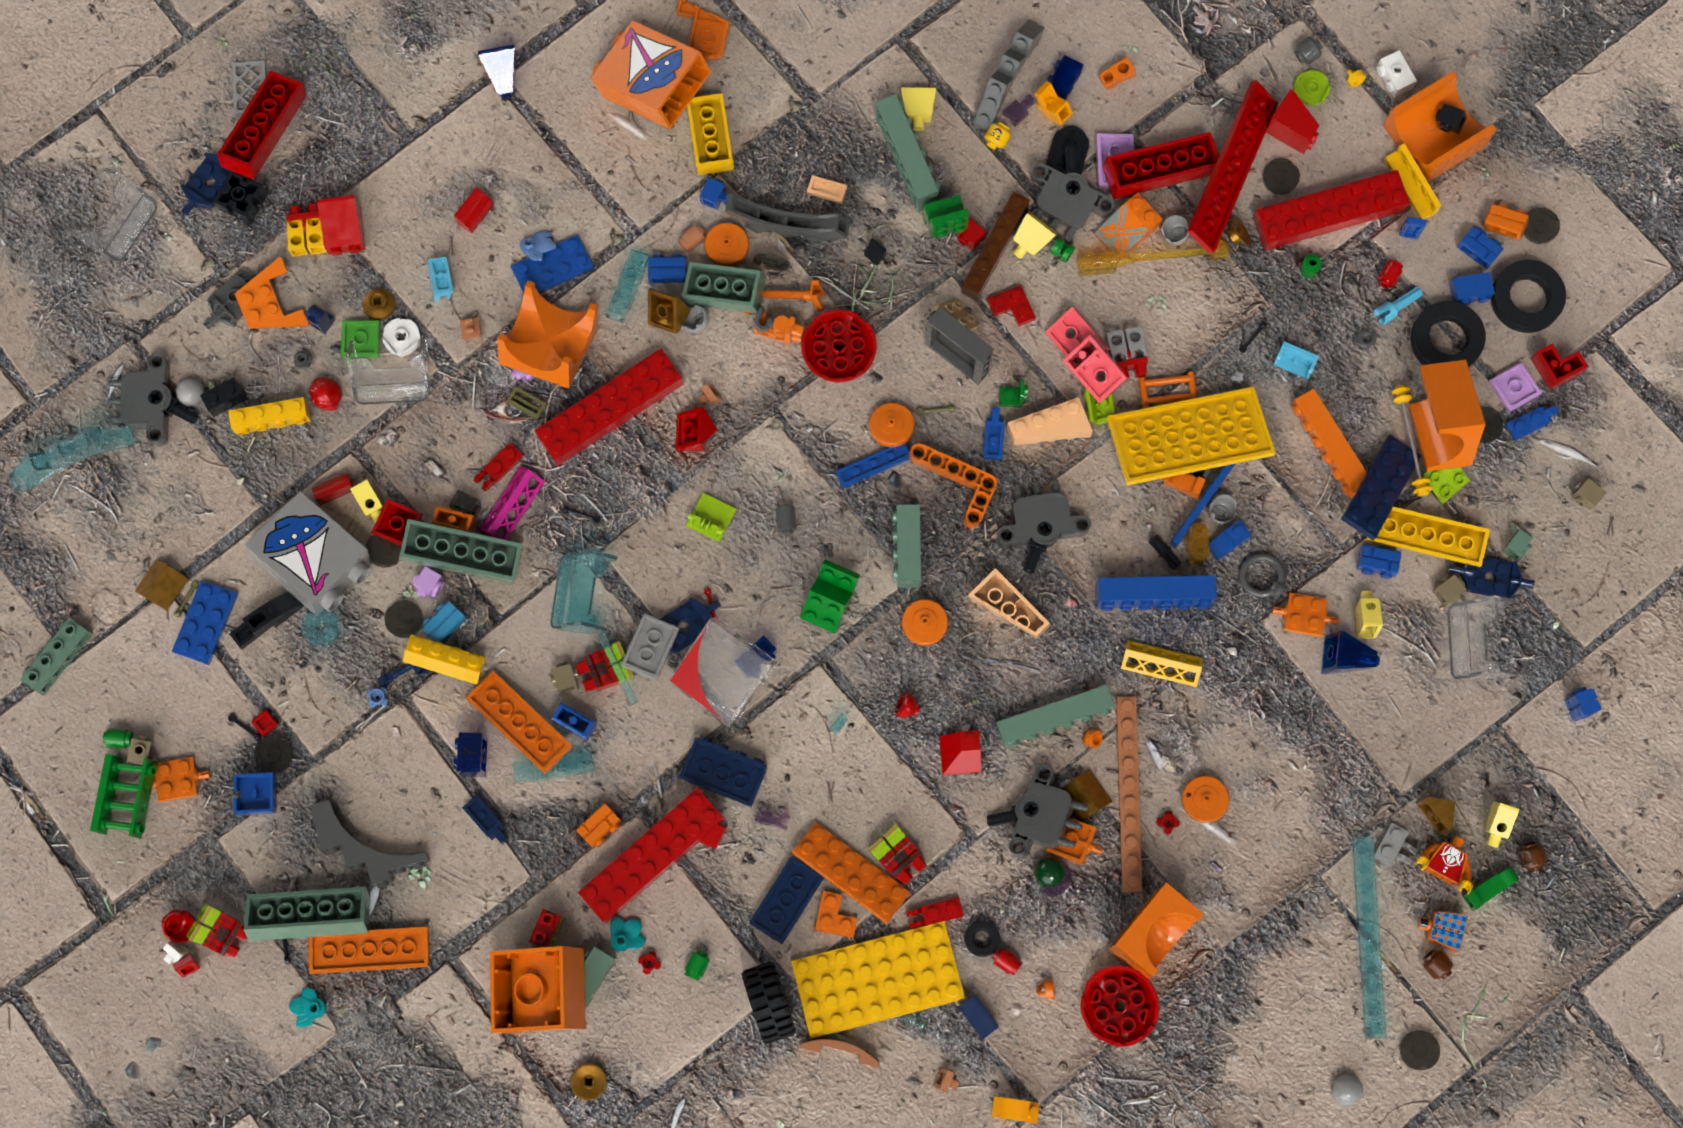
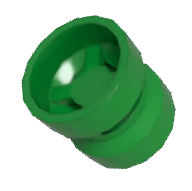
[1050,237,1075,263]

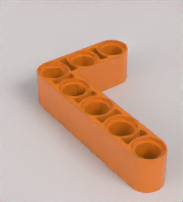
[908,443,997,529]

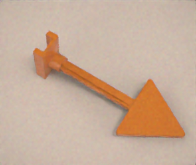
[743,280,826,315]

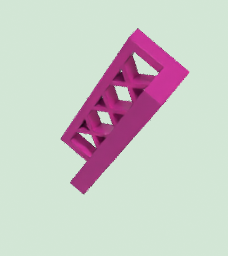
[479,467,545,540]

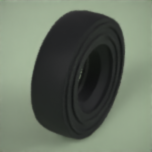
[964,921,1000,957]

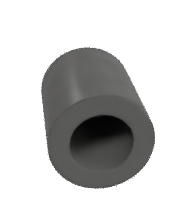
[776,506,797,535]

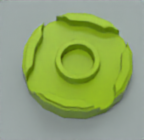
[1293,70,1331,106]

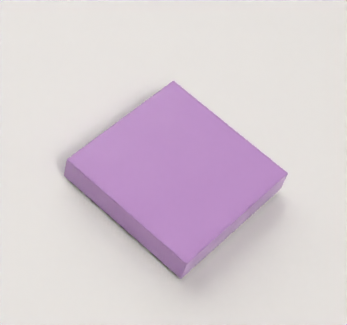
[1488,362,1542,413]

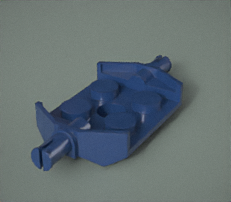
[1448,557,1535,600]

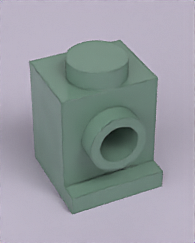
[1502,529,1533,562]

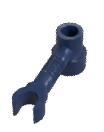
[377,663,428,687]

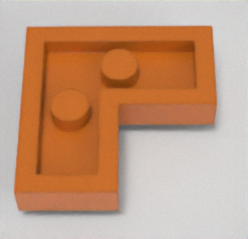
[815,891,858,938]

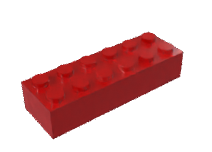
[217,71,306,180]
[1102,132,1219,199]

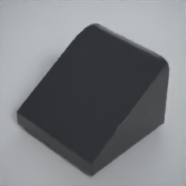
[864,239,886,265]

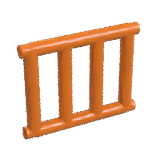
[1138,372,1198,409]

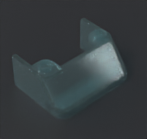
[550,549,618,634]

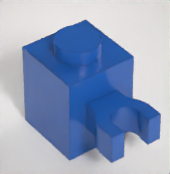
[699,177,728,210]

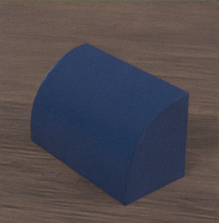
[958,995,999,1040]

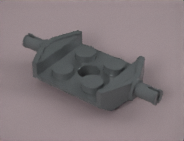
[203,270,256,330]

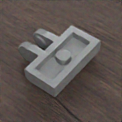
[1372,823,1418,867]

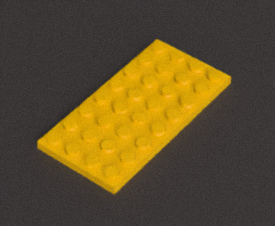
[1107,387,1275,486]
[791,921,965,1040]

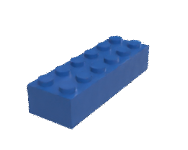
[1095,575,1217,611]

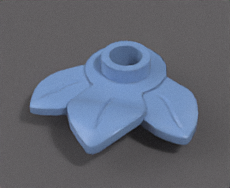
[520,231,556,261]

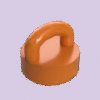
[1082,728,1103,748]
[1036,979,1055,999]

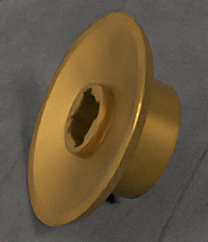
[1228,216,1251,246]
[362,288,396,320]
[571,1064,607,1101]

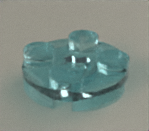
[302,609,342,648]

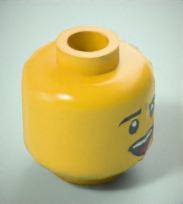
[984,121,1011,150]

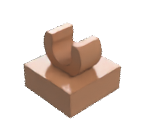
[460,317,482,340]
[698,383,723,405]
[933,1068,960,1092]

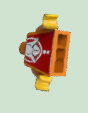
[1414,836,1473,895]

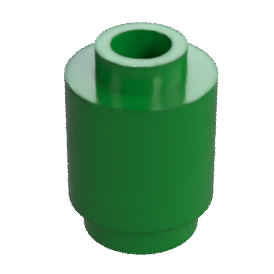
[1300,254,1322,278]
[103,728,134,748]
[684,949,710,981]

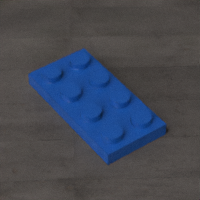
[510,234,594,294]
[172,581,238,665]

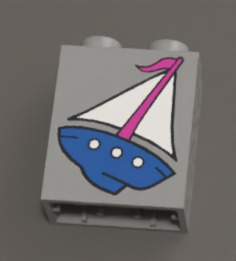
[245,492,372,616]

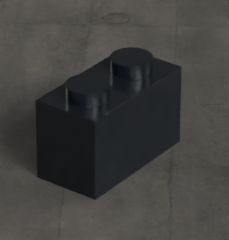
[200,377,248,417]

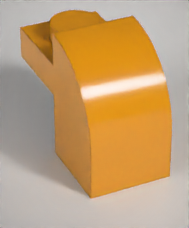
[1034,81,1073,126]
[991,1096,1040,1124]

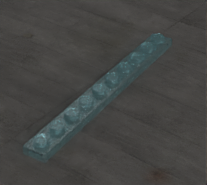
[1352,838,1387,1039]

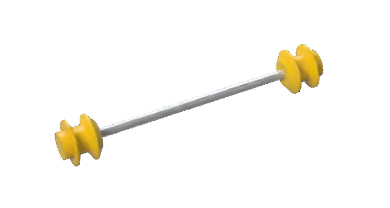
[1391,385,1432,497]

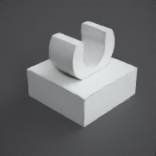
[163,941,191,965]

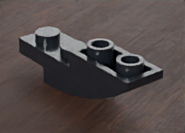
[229,592,304,650]

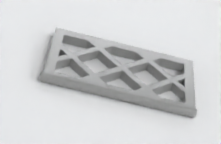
[233,60,266,115]

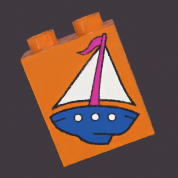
[591,20,712,129]

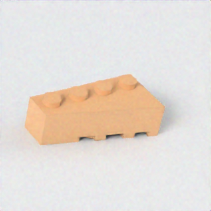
[1006,397,1093,446]
[968,568,1050,639]

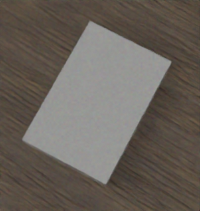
[621,613,680,681]

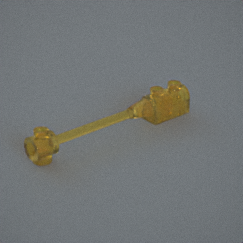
[1077,240,1229,277]

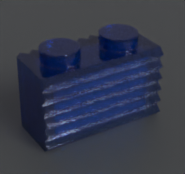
[1047,55,1084,100]

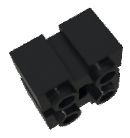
[213,171,268,224]

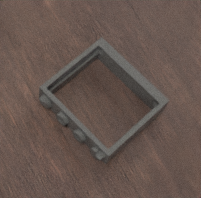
[925,307,994,385]

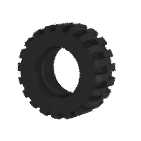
[741,962,796,1044]

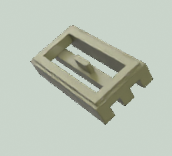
[506,385,548,421]

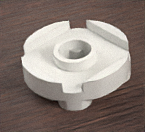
[382,318,421,357]

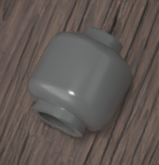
[1294,37,1323,65]

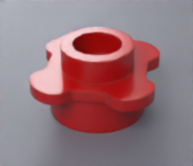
[1156,811,1180,834]
[638,951,661,974]

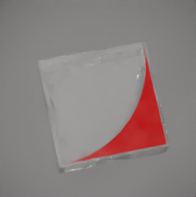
[668,616,778,727]

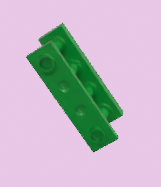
[90,754,157,839]

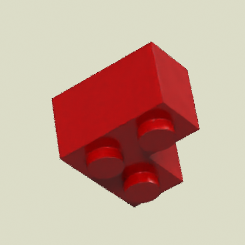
[1530,343,1589,390]

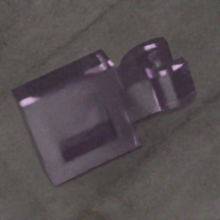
[1003,94,1035,127]
[755,811,790,830]

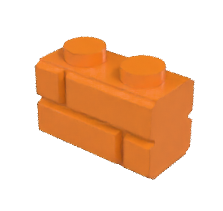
[1484,204,1529,241]
[431,506,476,533]
[576,803,622,848]

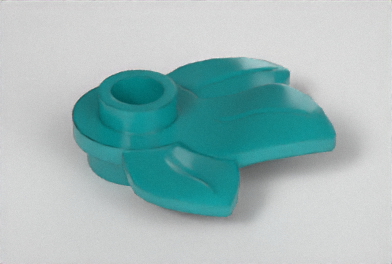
[610,916,646,952]
[289,988,327,1028]

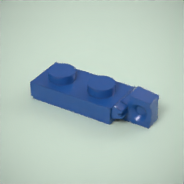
[1505,405,1560,441]
[983,407,1005,461]

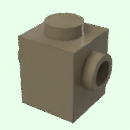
[1572,478,1607,511]
[1433,575,1467,607]
[550,662,579,694]
[127,734,153,764]

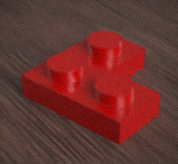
[986,285,1036,327]

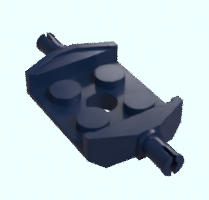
[180,153,230,216]
[660,597,721,654]

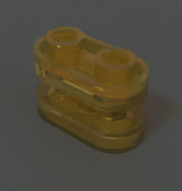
[1186,523,1210,565]

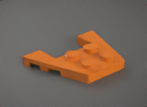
[676,0,730,61]
[234,257,310,329]

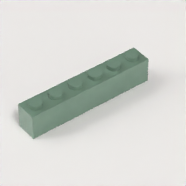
[996,685,1115,748]

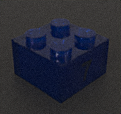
[454,732,488,778]

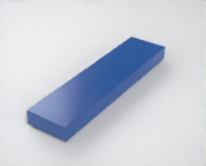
[835,443,909,489]

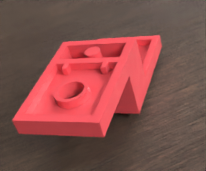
[1045,307,1129,403]

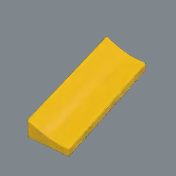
[1366,507,1490,567]

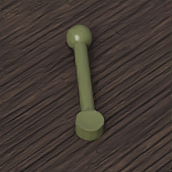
[916,405,956,416]
[174,582,199,617]

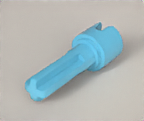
[1374,287,1423,325]

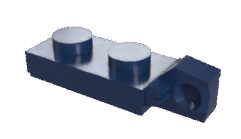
[462,795,509,845]

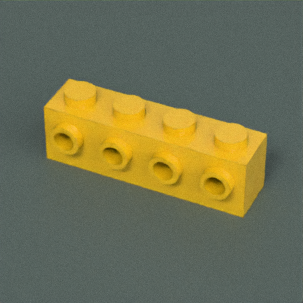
[228,397,311,435]
[403,634,486,685]

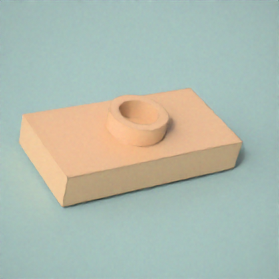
[807,175,847,204]

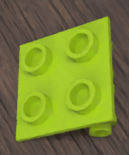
[1422,467,1470,505]
[686,493,737,543]

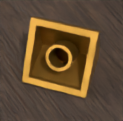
[648,288,691,334]
[135,559,189,611]
[1062,769,1112,822]
[1416,796,1456,836]

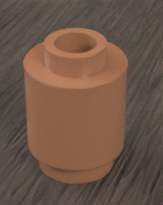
[678,225,705,252]

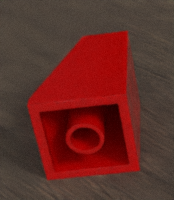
[1266,89,1320,154]
[317,195,366,256]

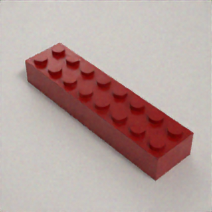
[1253,170,1410,251]
[534,348,684,467]
[578,788,726,923]

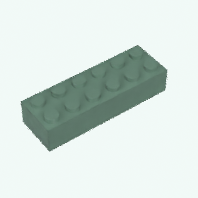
[875,94,940,212]
[399,519,522,584]
[244,887,370,941]

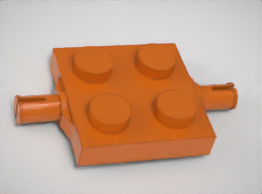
[1272,592,1339,638]
[152,757,211,803]
[1046,818,1104,866]

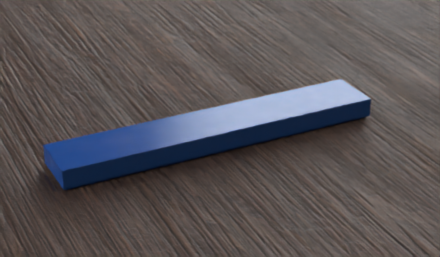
[1170,463,1236,549]

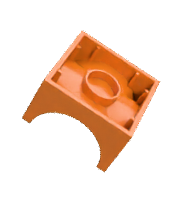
[497,280,598,389]

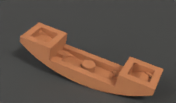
[800,1039,879,1068]

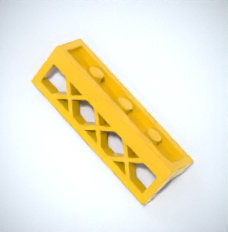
[1384,143,1442,219]
[1121,640,1203,687]

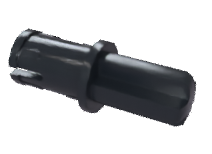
[1148,535,1181,570]

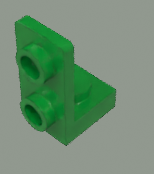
[999,379,1028,408]

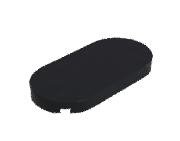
[1042,126,1089,192]

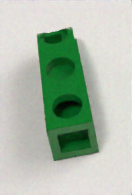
[1462,866,1519,911]

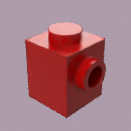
[957,217,986,251]

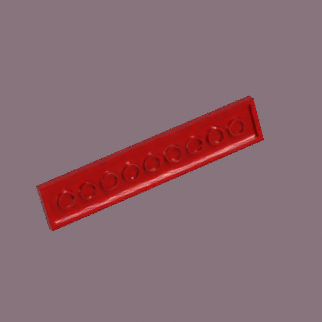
[1187,80,1278,253]

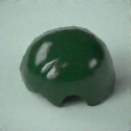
[1034,857,1065,887]

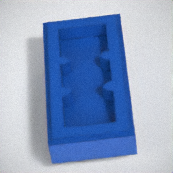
[1399,216,1427,239]

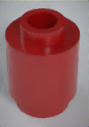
[1377,259,1403,289]
[992,948,1023,976]

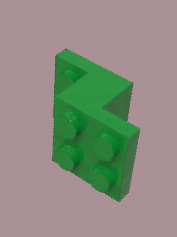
[923,195,969,238]
[800,559,860,634]

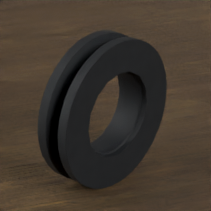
[1491,260,1566,333]
[1410,301,1486,368]

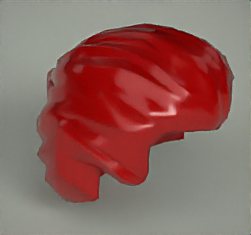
[308,377,342,411]
[161,910,196,943]

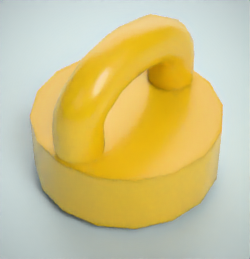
[1347,69,1366,88]

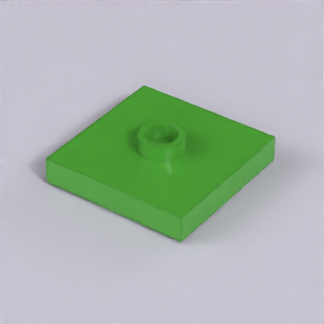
[341,320,381,358]

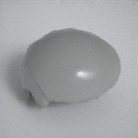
[1161,215,1190,246]
[682,304,709,333]
[175,378,205,407]
[1208,493,1237,525]
[1331,1074,1363,1107]

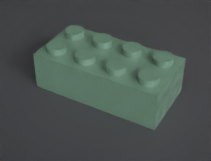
[682,262,766,313]
[892,504,921,588]

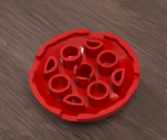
[801,310,877,383]
[1081,965,1160,1047]

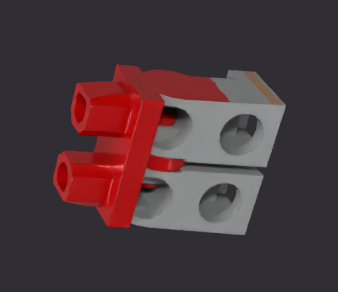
[1104,326,1148,379]

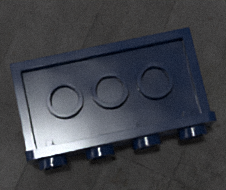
[679,735,768,808]

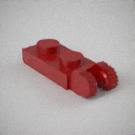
[473,443,524,491]
[906,897,964,929]

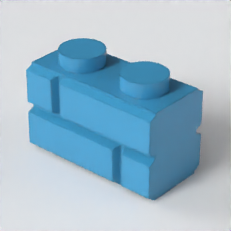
[421,601,467,644]

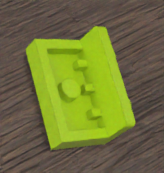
[1084,387,1117,425]

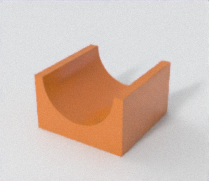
[1383,71,1497,183]
[1408,360,1486,471]
[490,946,586,1034]

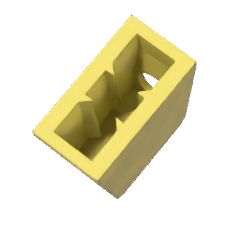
[901,87,936,131]
[1013,211,1057,259]
[350,480,384,523]
[1355,590,1383,639]
[1484,801,1519,848]

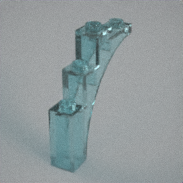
[8,426,135,492]

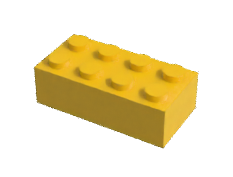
[687,93,734,175]

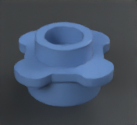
[367,687,388,708]

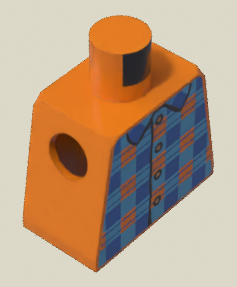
[1417,911,1468,953]

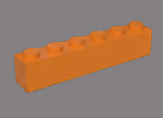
[1291,389,1367,500]

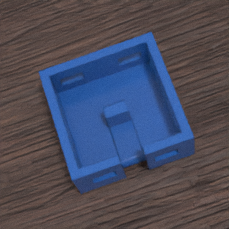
[233,772,276,815]

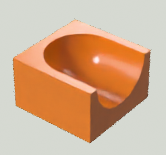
[1107,882,1204,979]

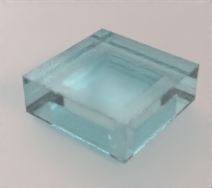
[830,713,847,735]

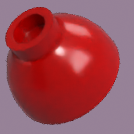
[895,692,920,718]

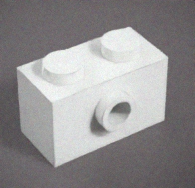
[1377,50,1417,97]

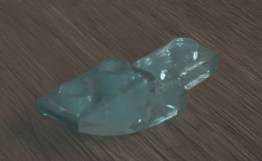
[605,250,649,323]
[512,752,594,783]

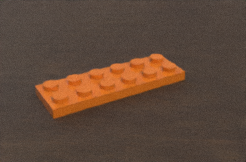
[466,671,573,774]
[792,822,911,924]
[309,927,430,974]

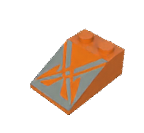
[1094,192,1163,261]

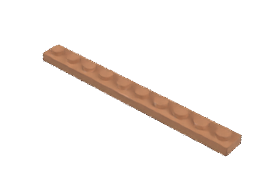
[1116,697,1142,893]

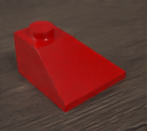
[939,730,982,775]

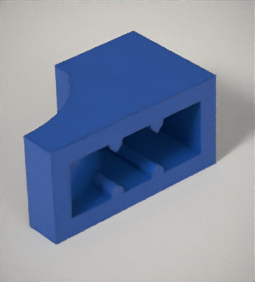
[1206,520,1252,561]

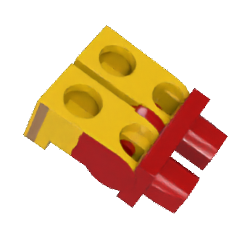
[286,203,327,257]

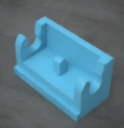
[427,257,454,301]
[1273,341,1319,380]

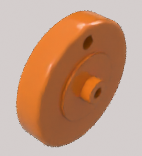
[704,222,749,267]
[869,402,915,447]
[902,599,948,646]
[1181,775,1230,823]

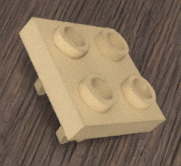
[934,299,980,331]

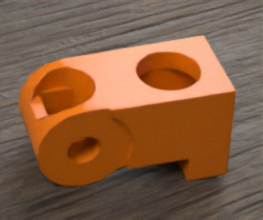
[1099,57,1136,90]

